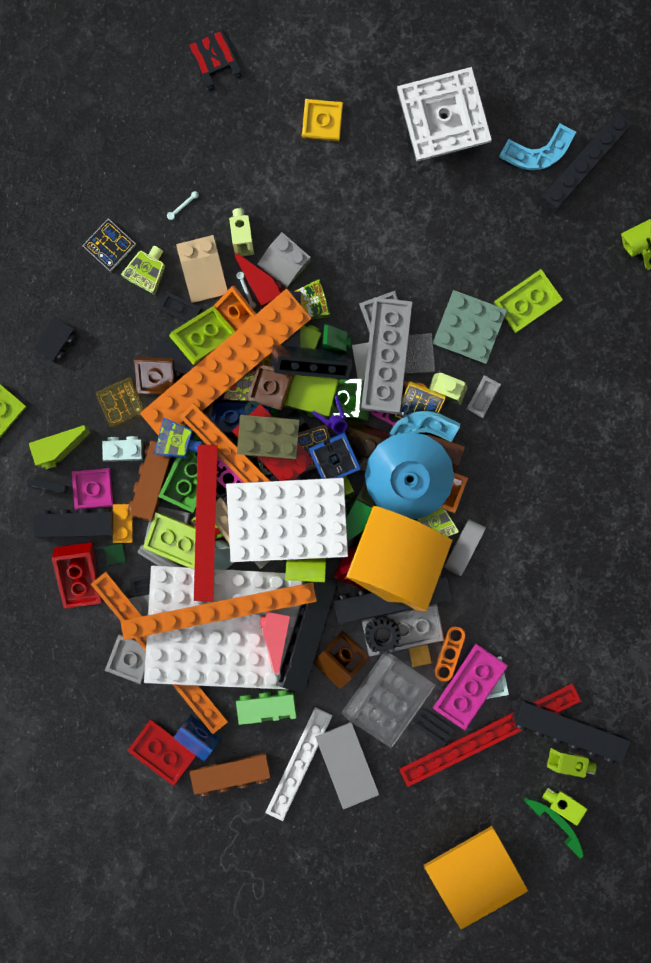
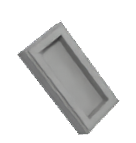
[466,375,501,418]

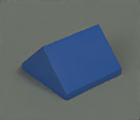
[174,715,221,761]

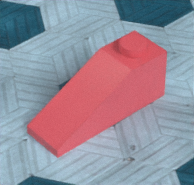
[259,612,290,674]

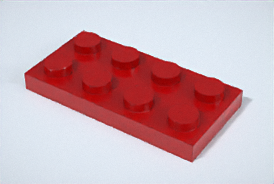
[232,404,314,481]

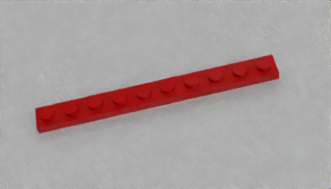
[399,683,581,787]

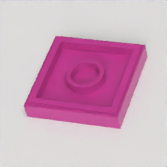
[72,468,114,510]

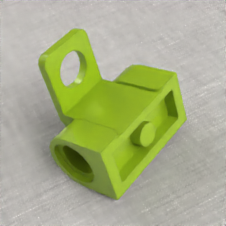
[621,219,651,270]

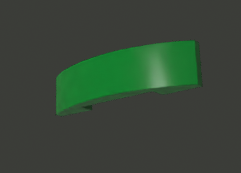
[524,797,583,859]

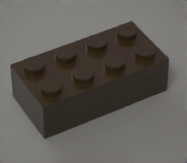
[345,419,410,482]

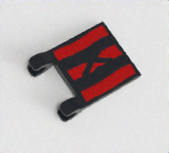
[187,29,242,90]

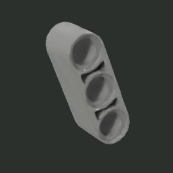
[443,519,486,577]

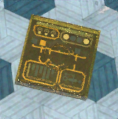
[95,377,144,428]

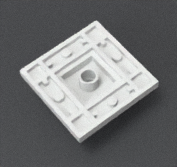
[397,67,492,161]

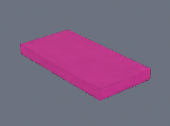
[433,644,508,730]

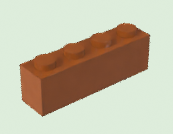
[128,441,173,522]
[189,753,271,797]

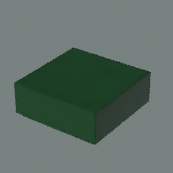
[104,543,126,566]

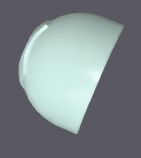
[214,540,233,570]

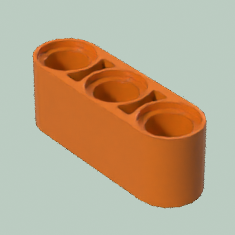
[435,626,465,681]

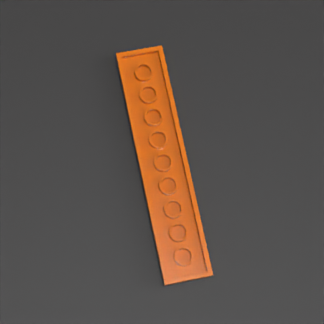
[140,289,312,436]

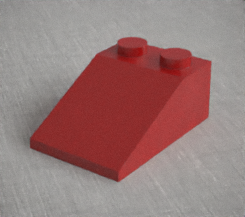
[51,542,102,608]

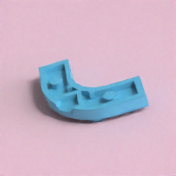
[499,123,576,170]
[390,411,460,442]

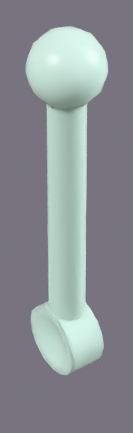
[167,191,199,220]
[236,272,256,309]

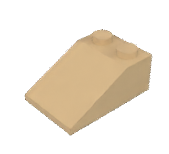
[176,235,228,303]

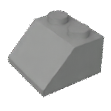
[257,233,311,289]

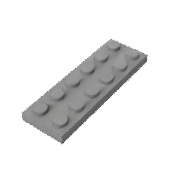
[361,297,412,414]

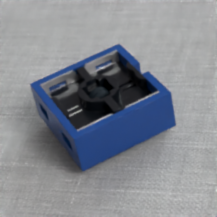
[309,432,361,479]

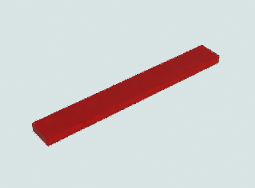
[194,444,218,601]

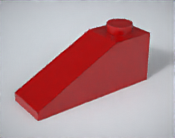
[235,254,283,309]

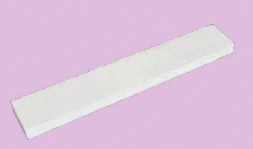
[265,707,333,821]

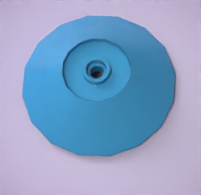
[365,432,454,519]

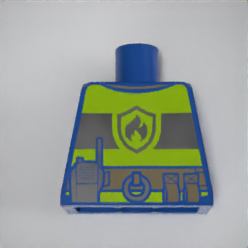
[154,418,203,458]

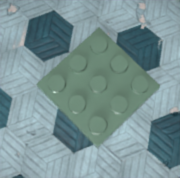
[433,290,507,364]

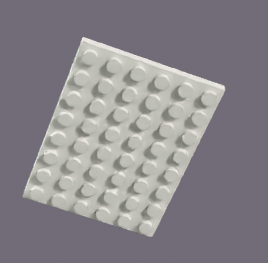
[144,566,305,689]

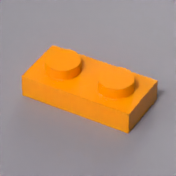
[113,504,133,543]

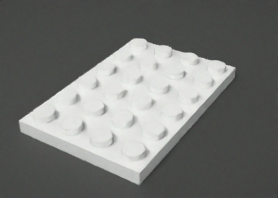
[226,478,348,562]

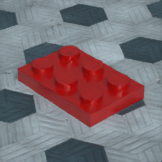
[128,719,196,786]

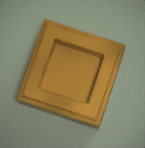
[408,644,431,667]

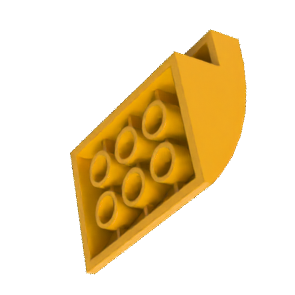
[346,506,452,611]
[424,826,528,930]

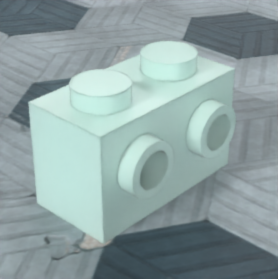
[102,436,144,462]

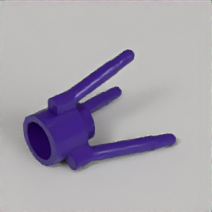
[312,395,347,434]

